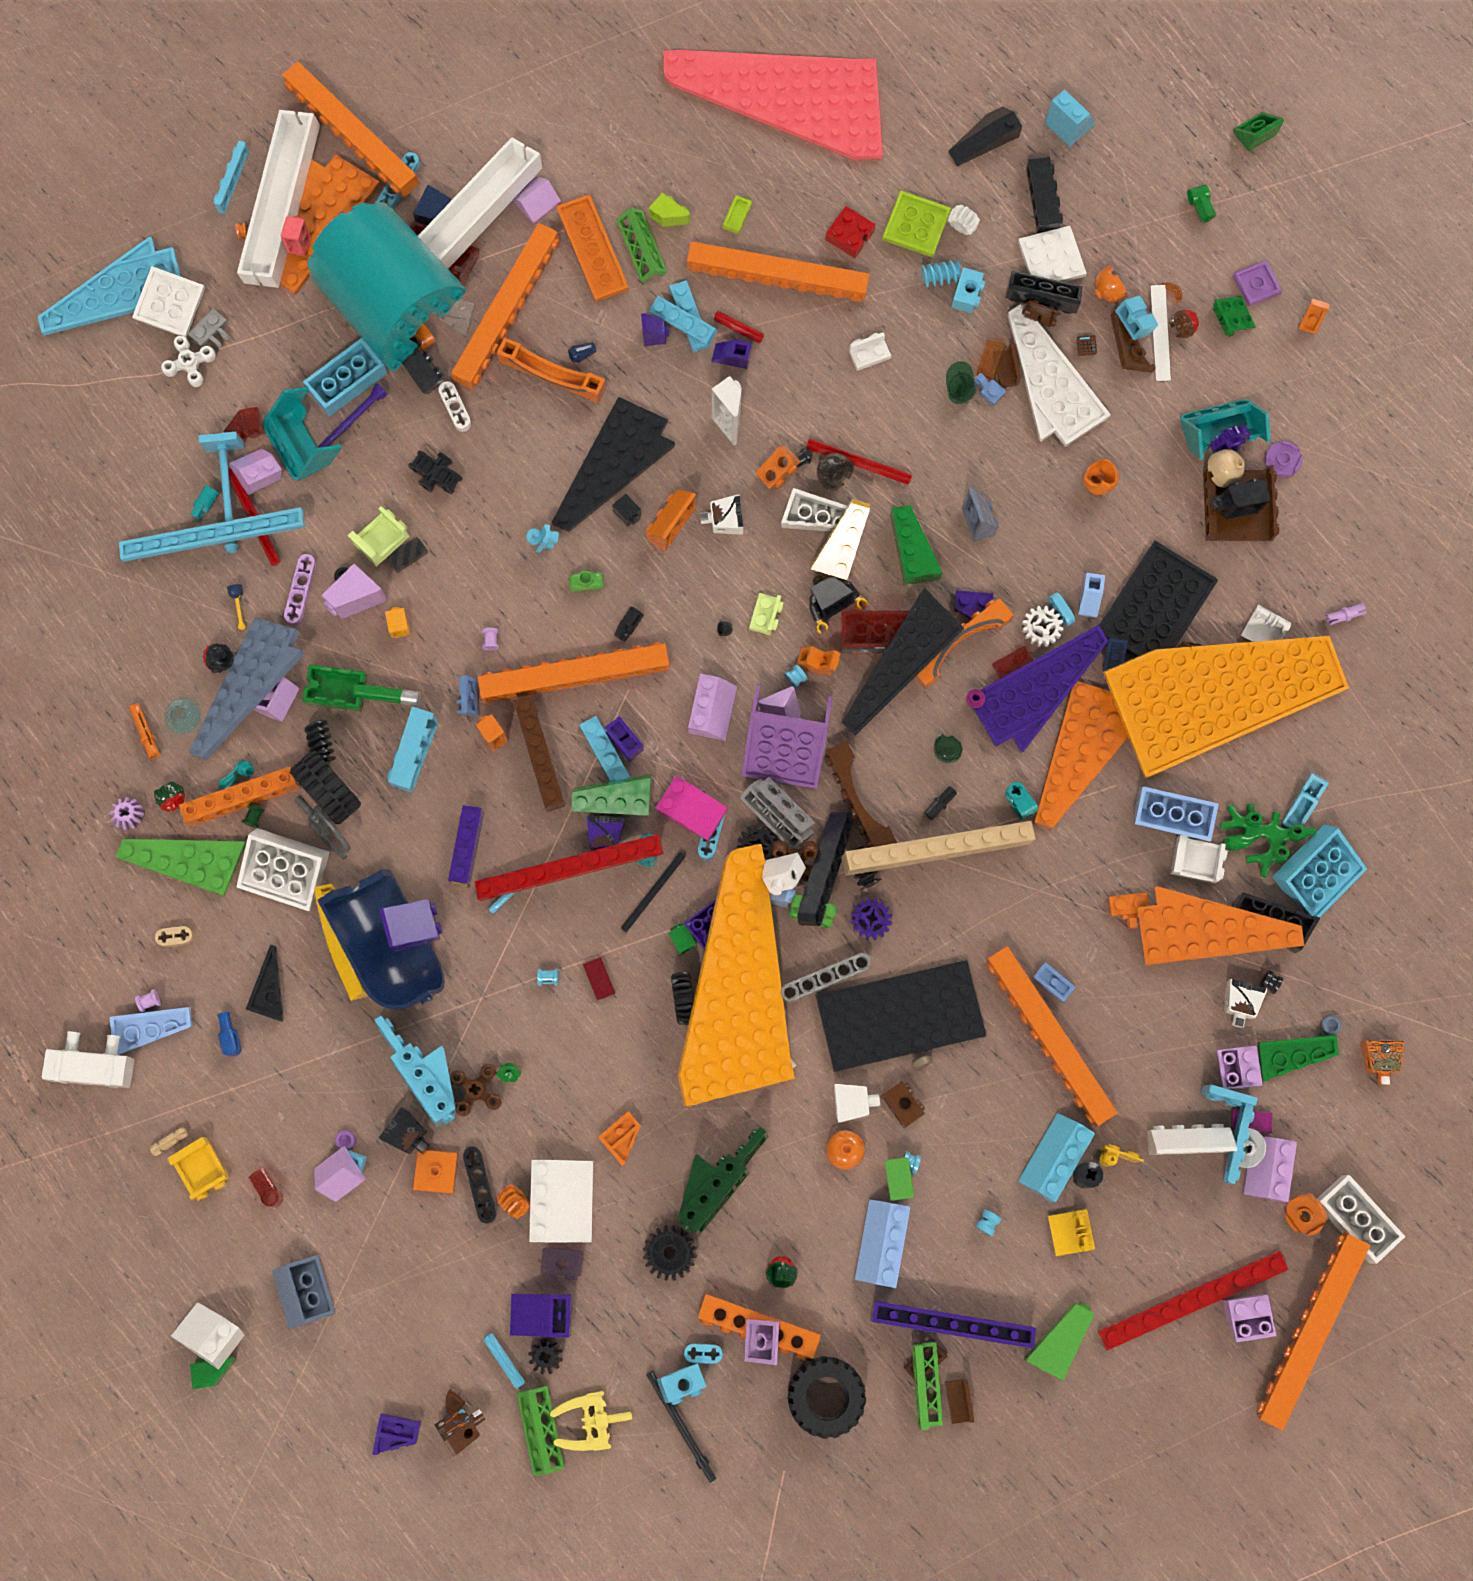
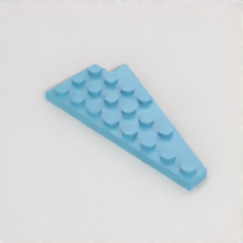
[38,237,181,336]

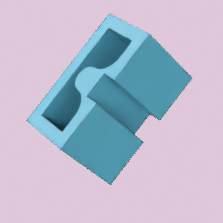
[1115,296,1158,340]

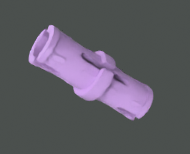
[1326,603,1366,626]

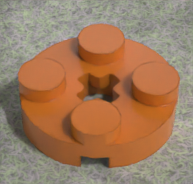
[1285,1194,1328,1236]

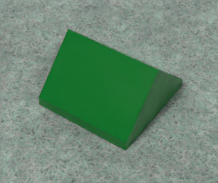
[1233,112,1284,152]

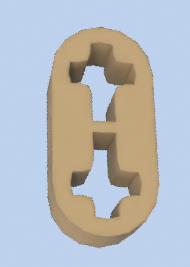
[155,926,194,947]

